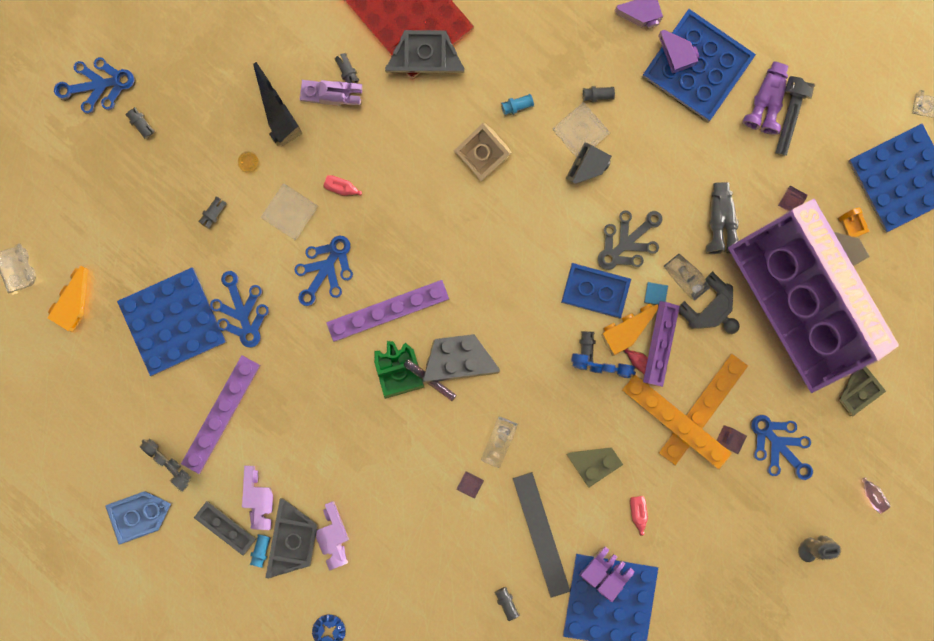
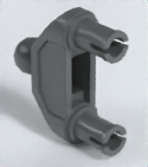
[679,271,740,334]

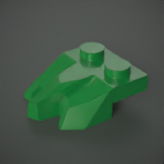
[374,341,425,399]

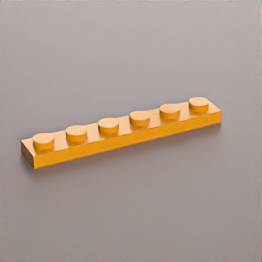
[658,354,748,465]
[622,375,732,470]

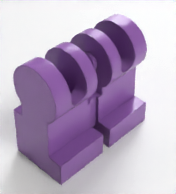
[579,546,634,602]

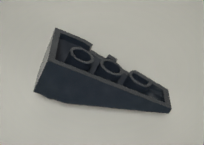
[253,62,303,146]

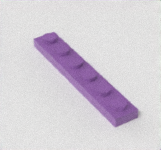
[326,280,449,342]
[181,355,261,474]

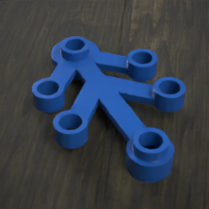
[54,57,134,114]
[295,236,353,306]
[210,271,269,348]
[571,353,636,378]
[751,415,813,480]

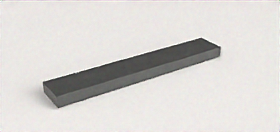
[513,472,571,598]

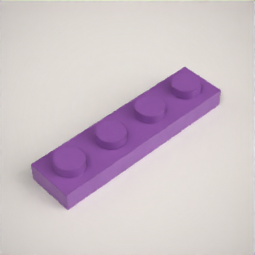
[643,301,680,387]

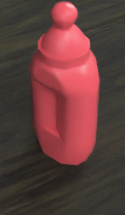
[323,175,362,196]
[624,348,648,375]
[630,496,648,536]

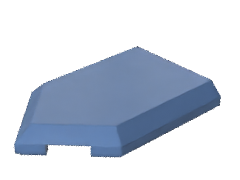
[105,491,171,545]

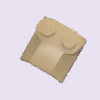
[454,123,512,181]

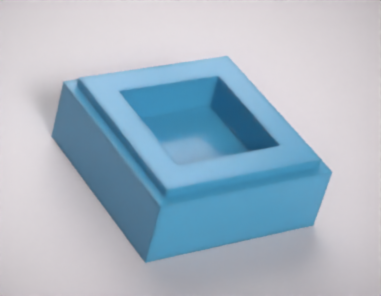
[644,282,668,305]

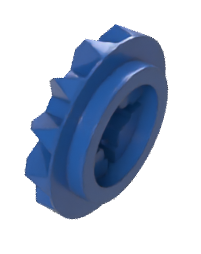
[312,615,345,641]

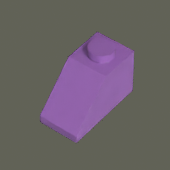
[615,0,663,28]
[658,30,699,74]

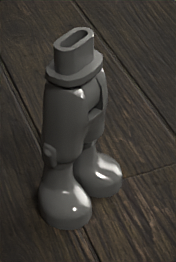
[706,182,740,254]
[798,535,841,562]

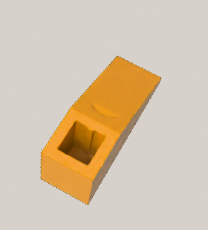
[47,265,88,332]
[601,303,659,356]

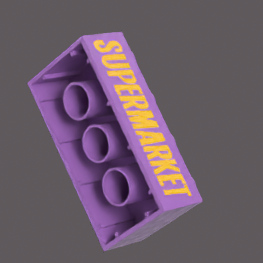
[728,199,899,393]

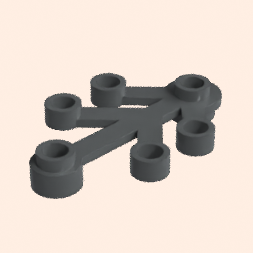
[598,210,662,270]
[139,439,191,492]

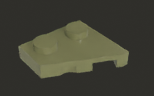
[839,367,886,417]
[566,447,623,488]

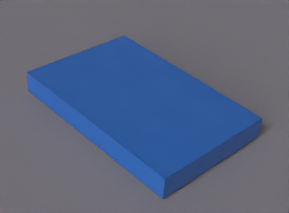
[561,263,631,319]

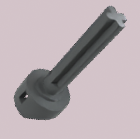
[775,76,815,156]

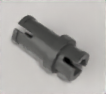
[335,53,359,83]
[582,86,615,102]
[125,107,155,139]
[198,196,227,229]
[579,331,596,362]
[494,587,520,621]

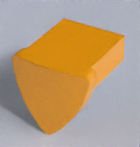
[838,208,870,237]

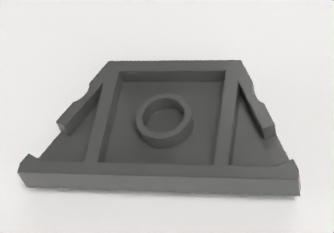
[385,30,465,73]
[422,334,500,383]
[265,498,318,579]

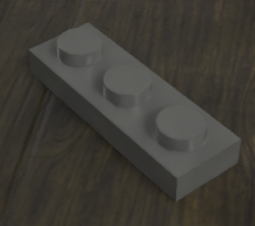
[194,501,256,556]

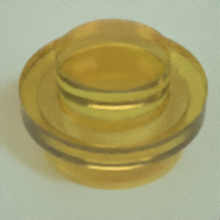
[238,152,259,172]

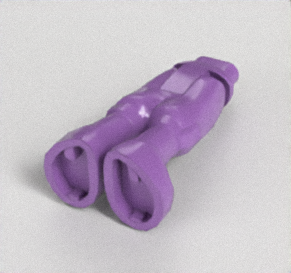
[742,61,788,135]

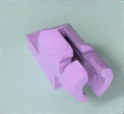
[300,80,362,106]
[242,466,273,530]
[316,501,349,570]

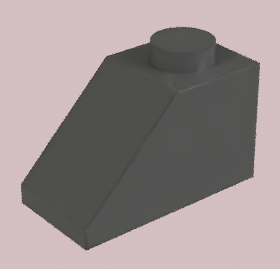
[566,142,612,184]

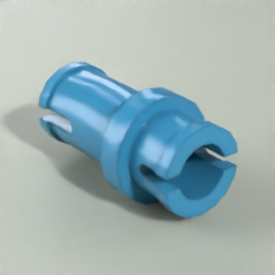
[501,94,534,115]
[249,534,271,568]

